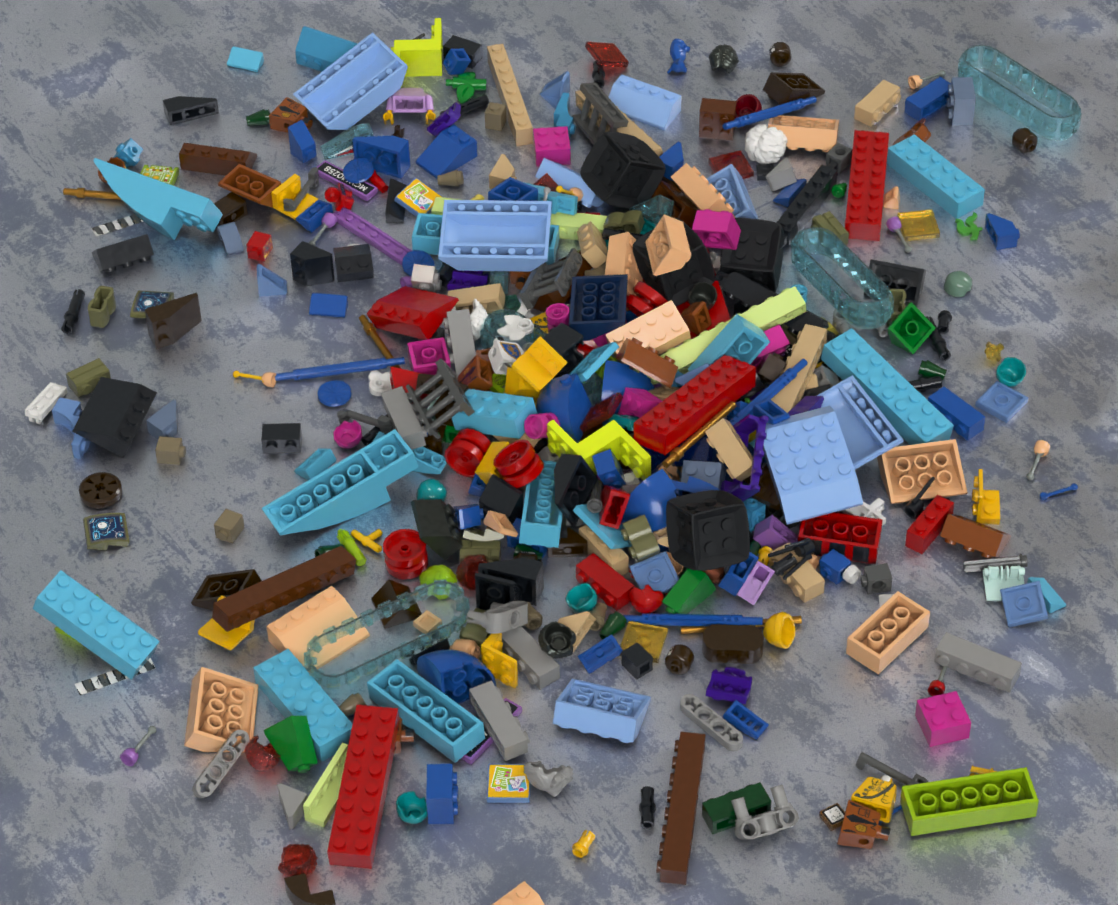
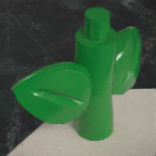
[446,72,487,104]

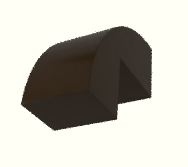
[284,873,336,905]

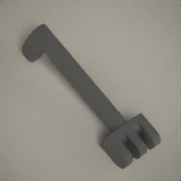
[283,167,319,212]
[337,409,394,434]
[856,752,928,786]

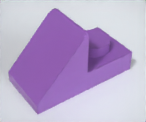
[737,561,775,605]

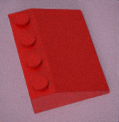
[367,286,459,340]

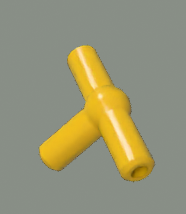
[351,529,383,553]

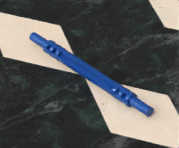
[722,96,817,130]
[275,357,405,381]
[730,359,808,426]
[623,613,763,626]

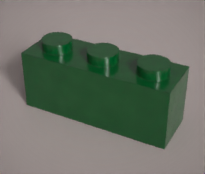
[702,782,772,835]

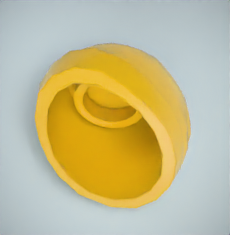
[763,612,796,649]

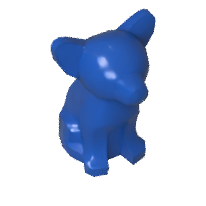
[667,39,690,74]

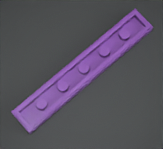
[333,208,412,265]

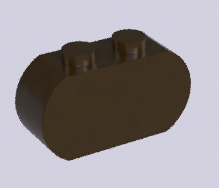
[702,624,764,664]

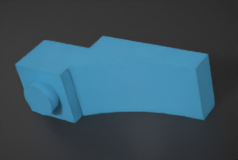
[554,92,576,140]

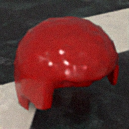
[629,585,664,613]

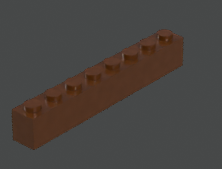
[212,546,356,632]
[656,732,706,885]

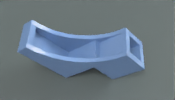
[52,397,91,459]

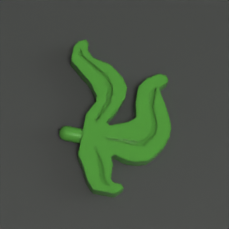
[955,212,983,241]

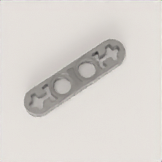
[680,694,743,751]
[192,730,250,799]

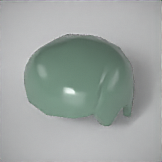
[944,271,973,297]

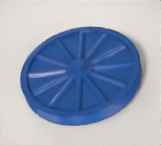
[343,158,374,184]
[402,250,434,277]
[318,380,351,407]

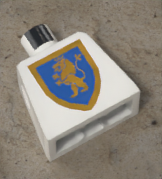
[488,337,524,375]

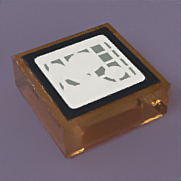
[819,803,845,831]

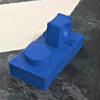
[578,634,623,674]

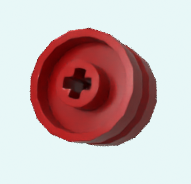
[626,281,668,317]
[444,428,491,478]
[493,439,544,488]
[383,529,428,580]

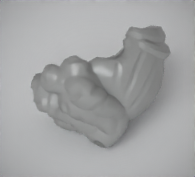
[524,761,573,797]

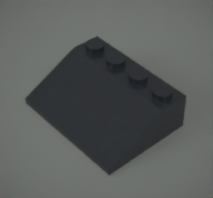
[72,377,157,458]

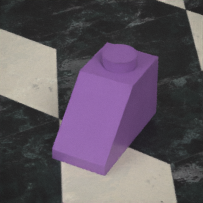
[753,515,798,550]

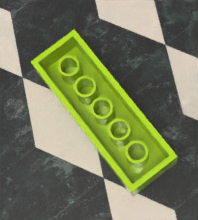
[900,767,1039,836]

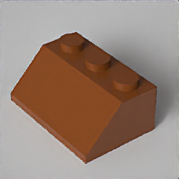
[218,164,281,208]
[615,337,678,388]
[940,514,1011,559]

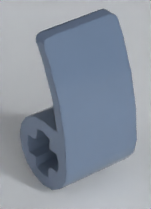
[216,222,244,255]

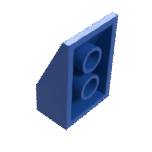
[416,125,477,179]
[353,136,410,179]

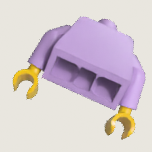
[383,88,436,125]

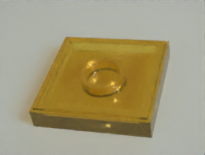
[897,209,940,241]
[620,621,668,663]

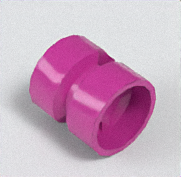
[546,303,570,332]
[524,412,560,439]

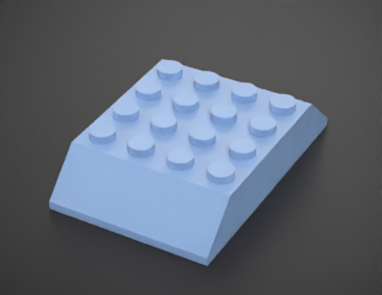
[293,32,408,130]
[438,200,552,272]
[817,375,904,470]
[763,406,863,525]

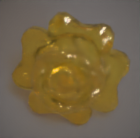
[984,341,1004,362]

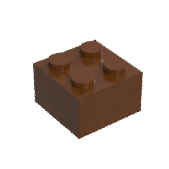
[699,98,736,141]

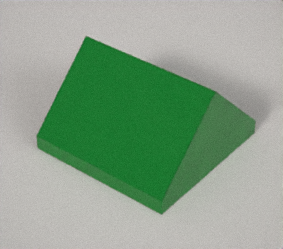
[887,302,936,354]

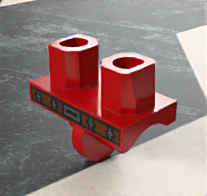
[324,183,354,212]

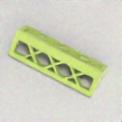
[303,742,348,827]

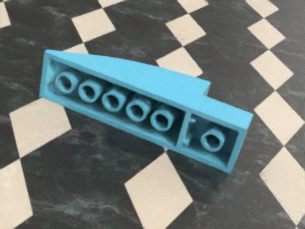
[93,158,223,240]
[262,429,419,535]

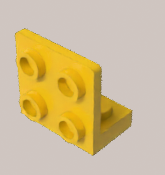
[271,174,320,220]
[511,336,568,392]
[972,469,1000,525]
[198,595,255,650]
[481,633,518,688]

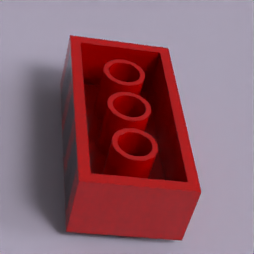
[798,512,883,564]

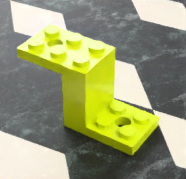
[391,18,443,88]
[547,420,651,481]

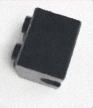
[542,323,583,379]

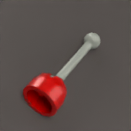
[928,666,947,696]

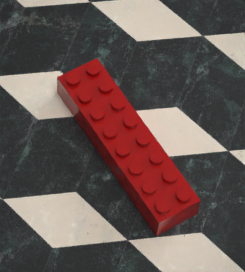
[845,130,889,241]
[634,355,756,455]
[327,705,400,869]

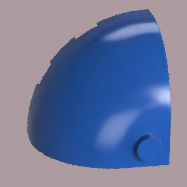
[601,360,655,434]
[536,374,594,443]
[620,469,677,552]
[417,650,496,704]

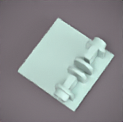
[982,565,1025,601]

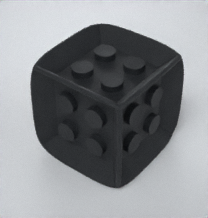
[580,131,666,210]
[633,218,715,306]
[719,218,784,292]
[666,490,750,571]

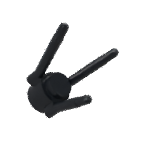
[904,477,950,518]
[768,538,815,580]

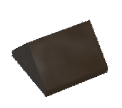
[371,579,422,629]

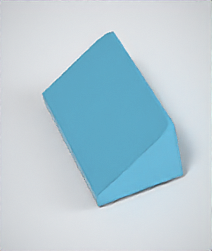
[227,46,264,72]
[294,448,336,480]
[1027,577,1067,614]

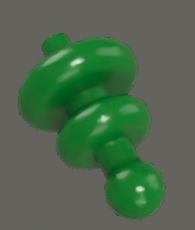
[831,183,847,198]

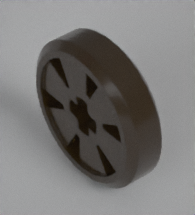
[79,472,122,509]

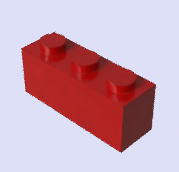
[905,494,954,554]
[576,553,634,611]

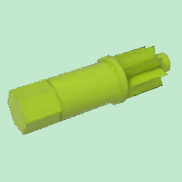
[336,529,367,567]

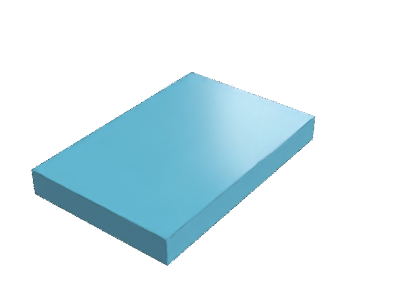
[569,342,619,382]
[573,504,631,549]

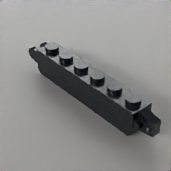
[776,161,838,247]
[715,271,836,343]

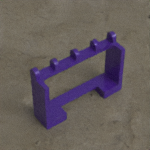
[721,414,769,501]

